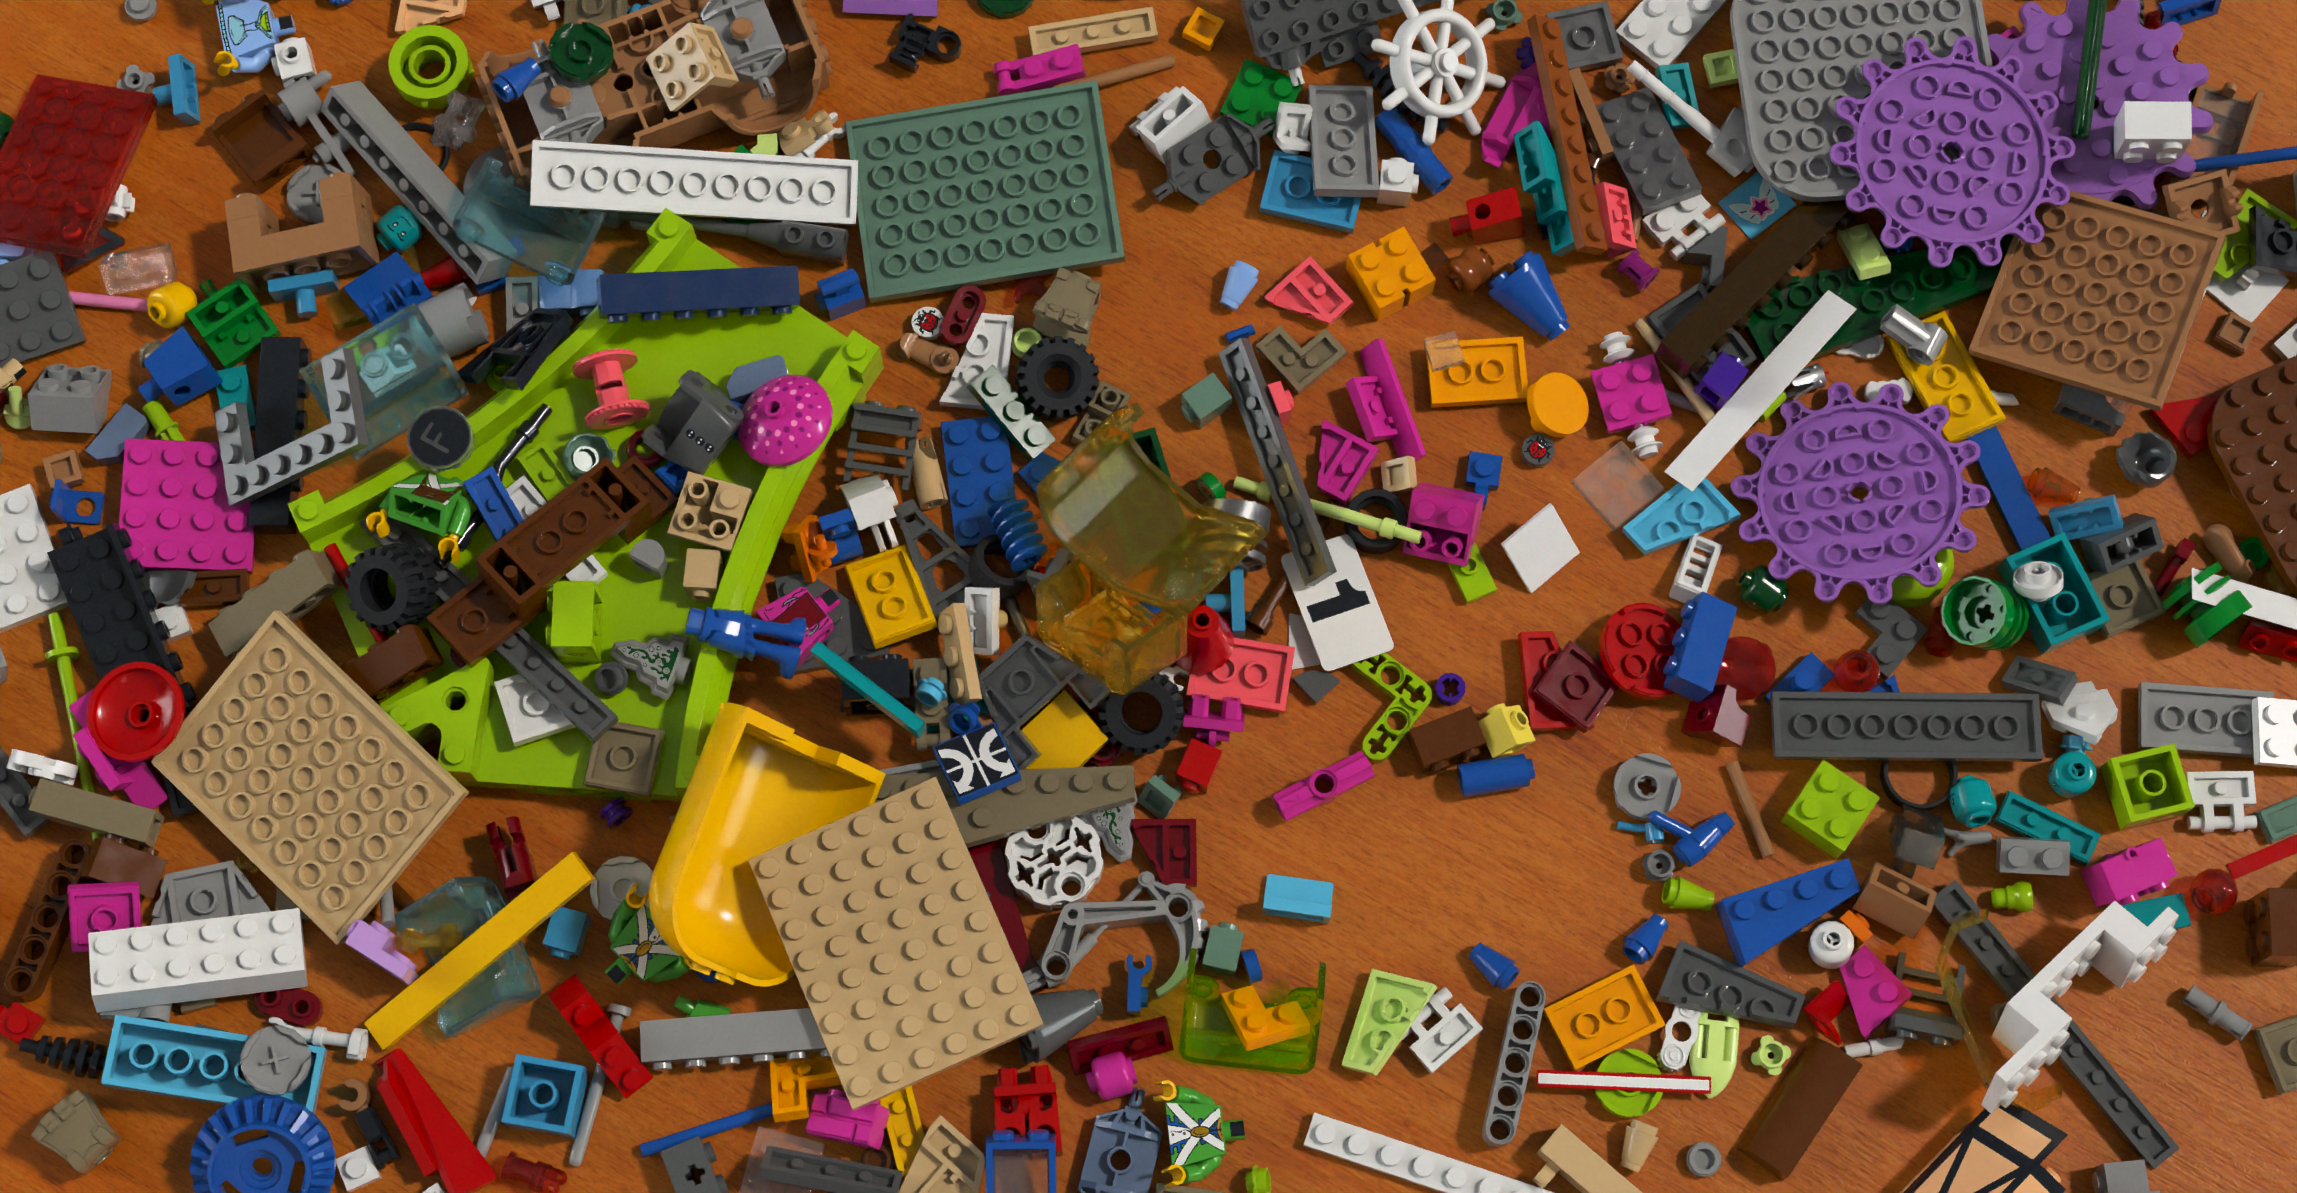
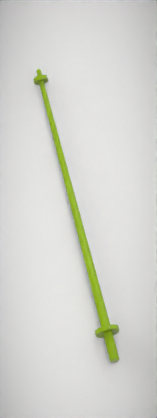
[45,612,103,842]

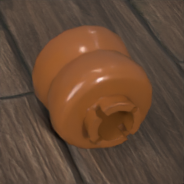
[1447,246,1495,294]

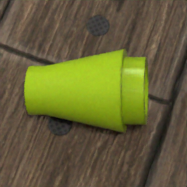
[1662,876,1715,911]

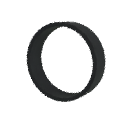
[1880,761,1958,812]

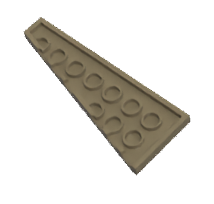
[874,765,1135,848]

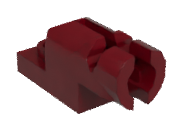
[486,816,549,920]

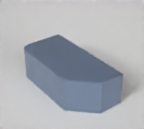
[726,355,789,404]
[85,403,152,466]

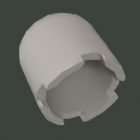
[406,282,490,361]

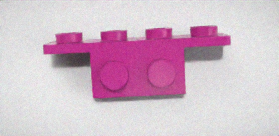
[1345,338,1426,463]
[69,689,169,810]

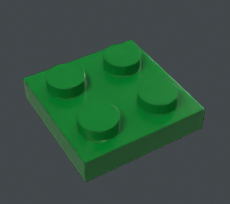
[1220,58,1303,138]

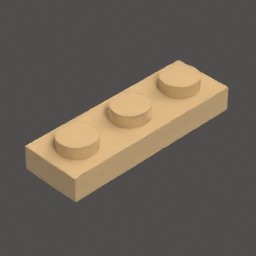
[938,603,982,705]

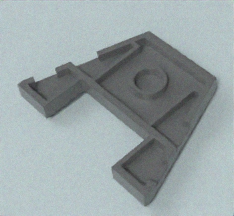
[978,634,1115,770]

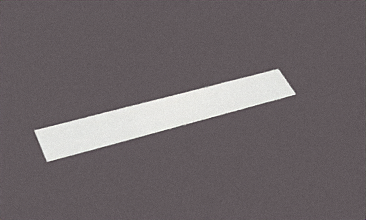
[1664,290,1856,492]
[2192,568,2297,630]

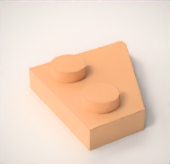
[394,0,468,35]

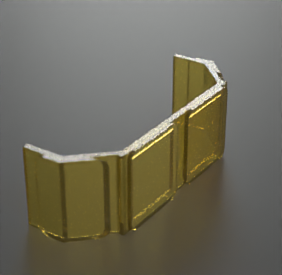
[1935,908,2063,1112]

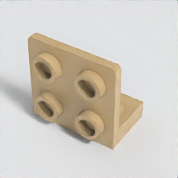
[646,22,739,112]

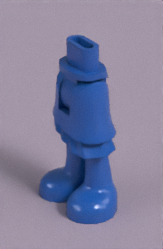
[685,607,806,680]

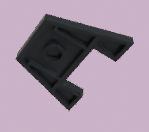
[457,308,574,391]

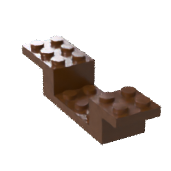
[426,455,678,668]

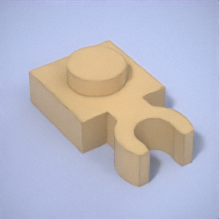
[777,109,834,156]

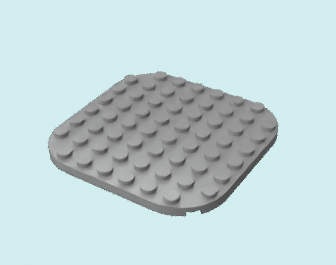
[1730,0,1993,202]

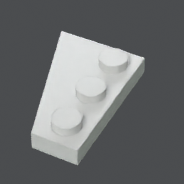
[939,313,1014,410]

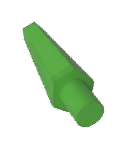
[674,995,731,1018]

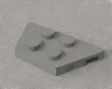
[151,860,271,925]

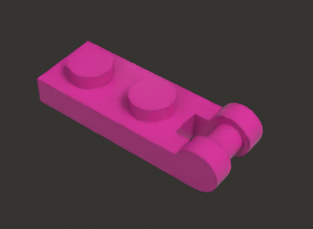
[993,43,1086,96]

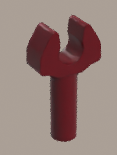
[2153,538,2196,596]

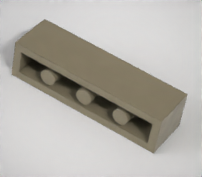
[208,550,344,658]

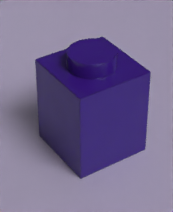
[1693,352,1749,410]

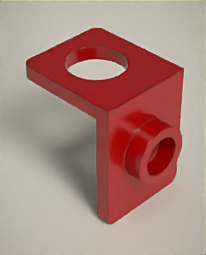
[1803,980,1851,1046]

